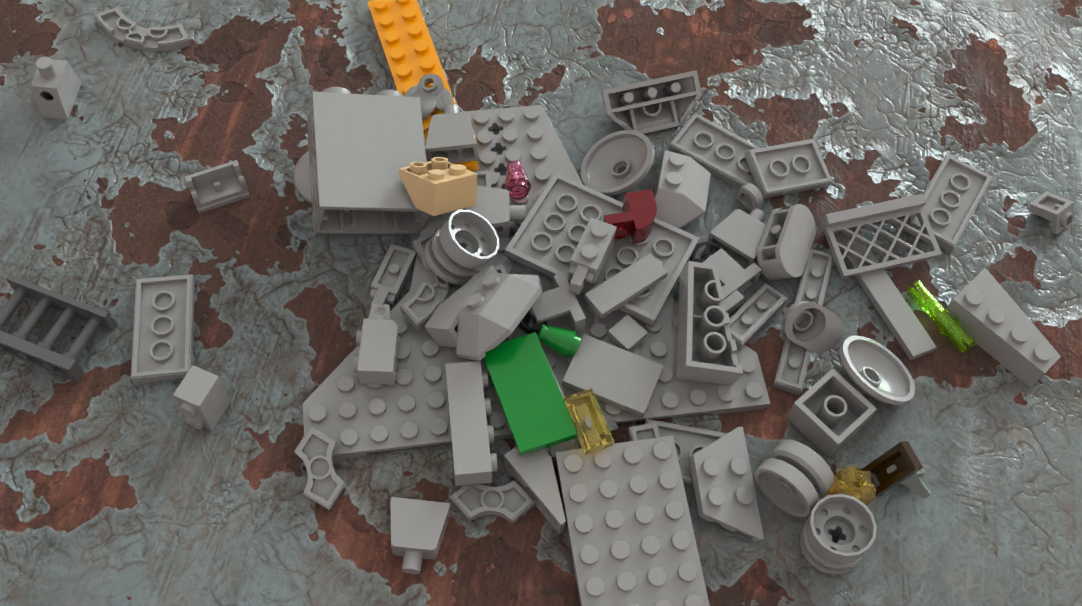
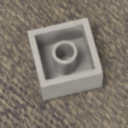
[786,369,877,458]

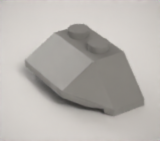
[601,70,702,134]
[653,150,711,229]
[456,273,542,361]

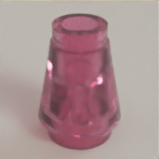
[505,161,531,200]

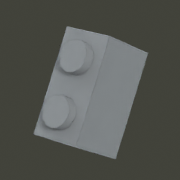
[173,365,231,431]

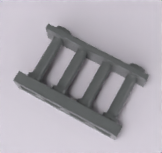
[0,274,116,383]

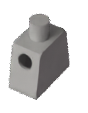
[31,57,82,120]
[425,104,480,163]
[466,185,526,238]
[705,208,767,270]
[390,497,451,574]

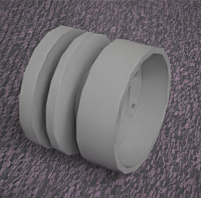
[425,209,499,285]
[799,494,877,575]

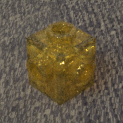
[828,466,876,506]

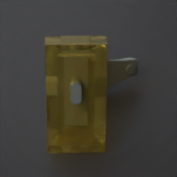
[564,389,618,455]

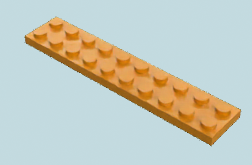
[367,0,479,171]

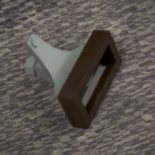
[859,441,931,499]

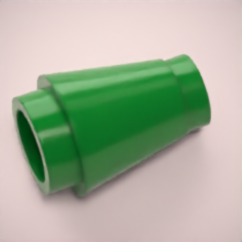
[537,324,581,358]

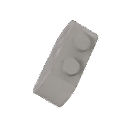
[757,204,816,281]

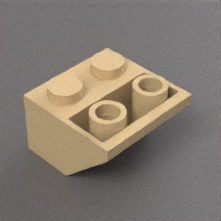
[399,157,477,216]

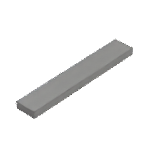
[834,229,936,361]
[772,248,834,396]

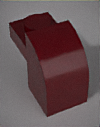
[603,189,657,244]

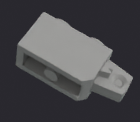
[568,217,617,295]
[353,304,400,385]

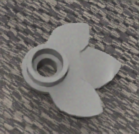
[404,74,453,122]

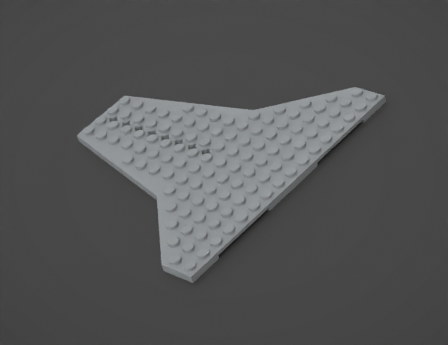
[303,105,771,459]

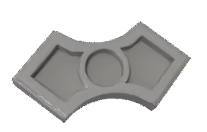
[294,426,346,510]
[449,480,535,525]

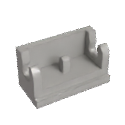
[185,160,250,214]

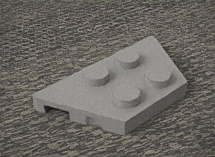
[689,427,764,542]

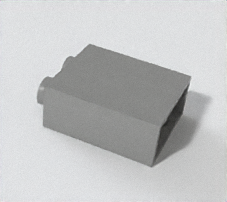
[307,87,429,235]

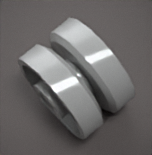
[754,439,835,518]

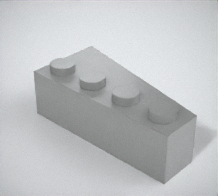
[676,261,743,386]
[942,268,1061,388]

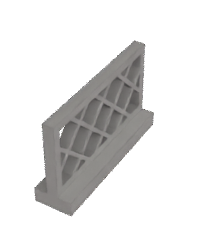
[817,194,942,279]

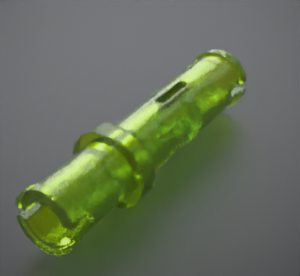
[907,280,975,353]

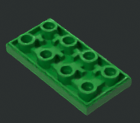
[483,332,578,456]

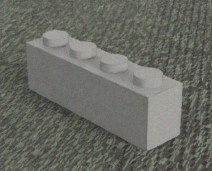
[445,361,498,486]

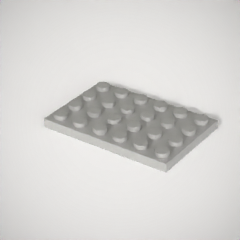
[505,172,700,326]
[555,435,710,606]

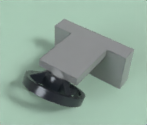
[690,241,762,300]
[518,272,586,335]

